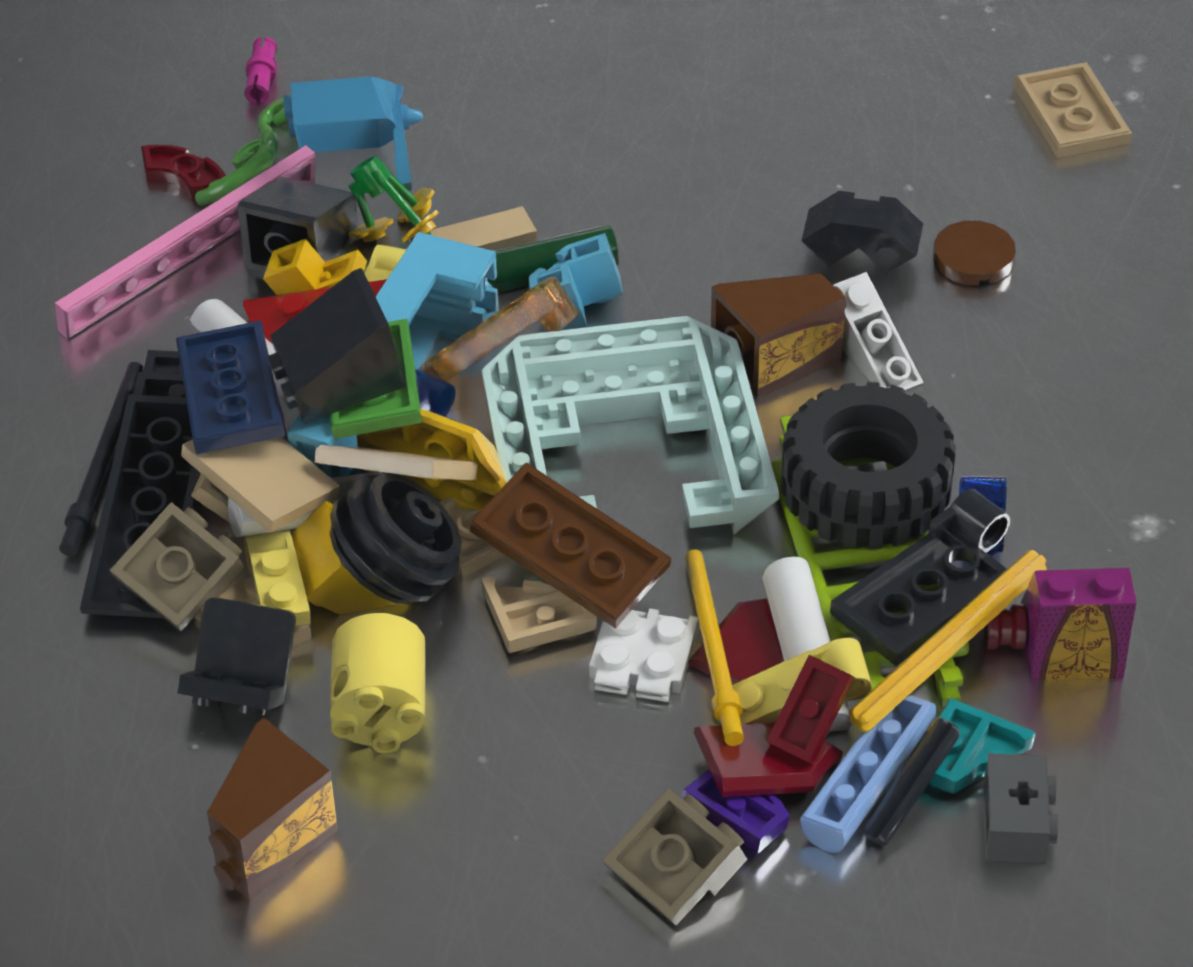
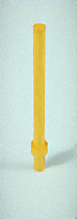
[685,550,744,746]

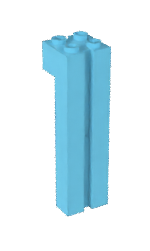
[287,232,499,478]

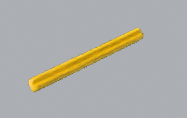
[849,550,1047,732]

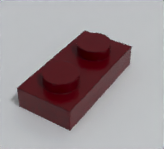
[766,655,855,764]

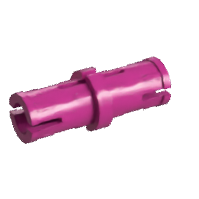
[244,37,277,104]

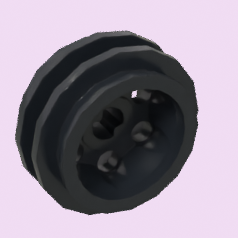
[329,472,462,603]

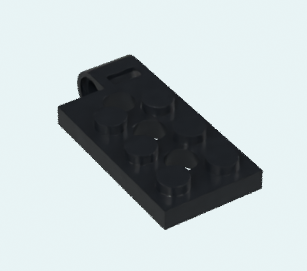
[830,489,1010,666]

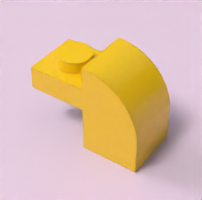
[263,239,367,295]

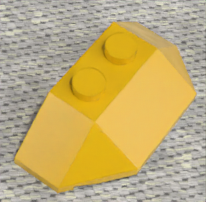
[356,408,507,511]

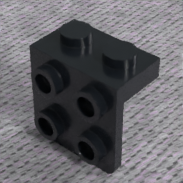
[177,597,296,716]

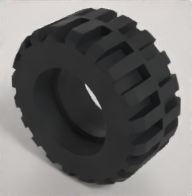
[781,382,956,550]

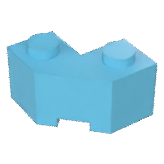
[529,233,623,332]

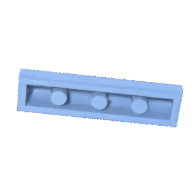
[800,695,936,853]

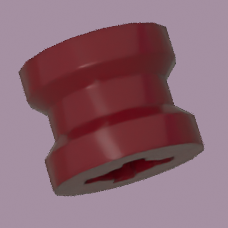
[983,604,1026,650]

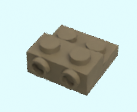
[110,502,245,631]
[602,788,747,926]

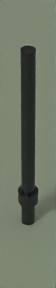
[59,362,144,556]

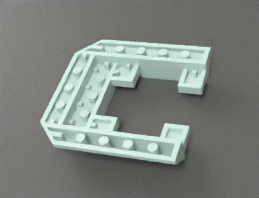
[481,316,779,534]

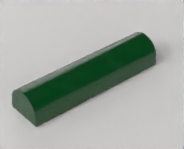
[488,224,619,293]

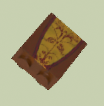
[711,273,846,398]
[207,718,337,900]

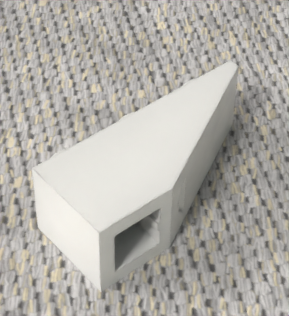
[833,272,924,391]

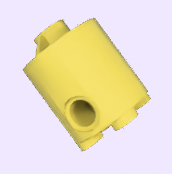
[330,613,425,754]

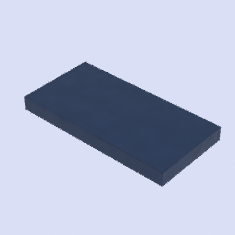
[176,321,286,455]

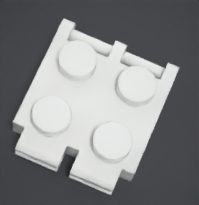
[589,608,699,703]

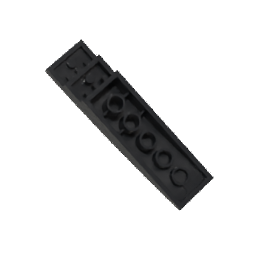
[80,350,202,618]

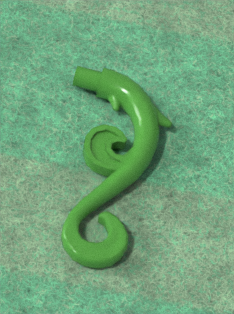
[195,94,290,207]

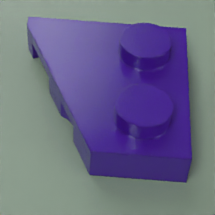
[682,769,790,853]

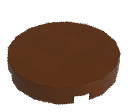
[933,221,1016,285]

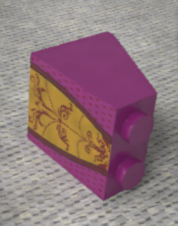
[1020,568,1137,681]

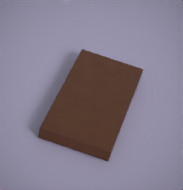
[470,462,671,629]

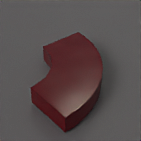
[141,145,226,201]

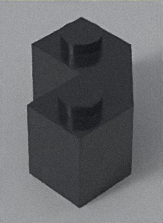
[801,191,923,274]

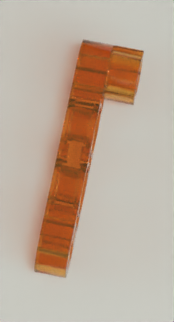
[418,277,579,388]

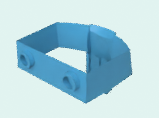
[283,76,423,191]

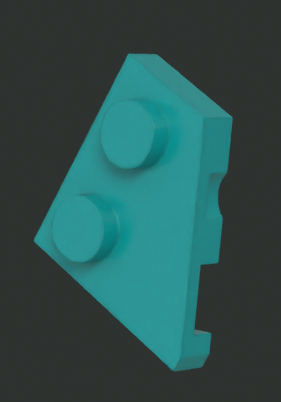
[929,698,1035,794]

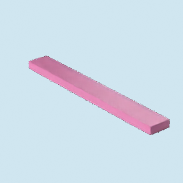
[55,145,315,339]

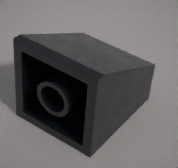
[237,176,358,272]
[268,268,405,424]

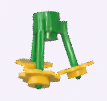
[348,155,439,243]

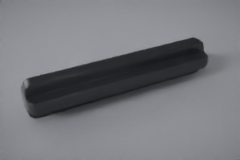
[864,718,960,846]

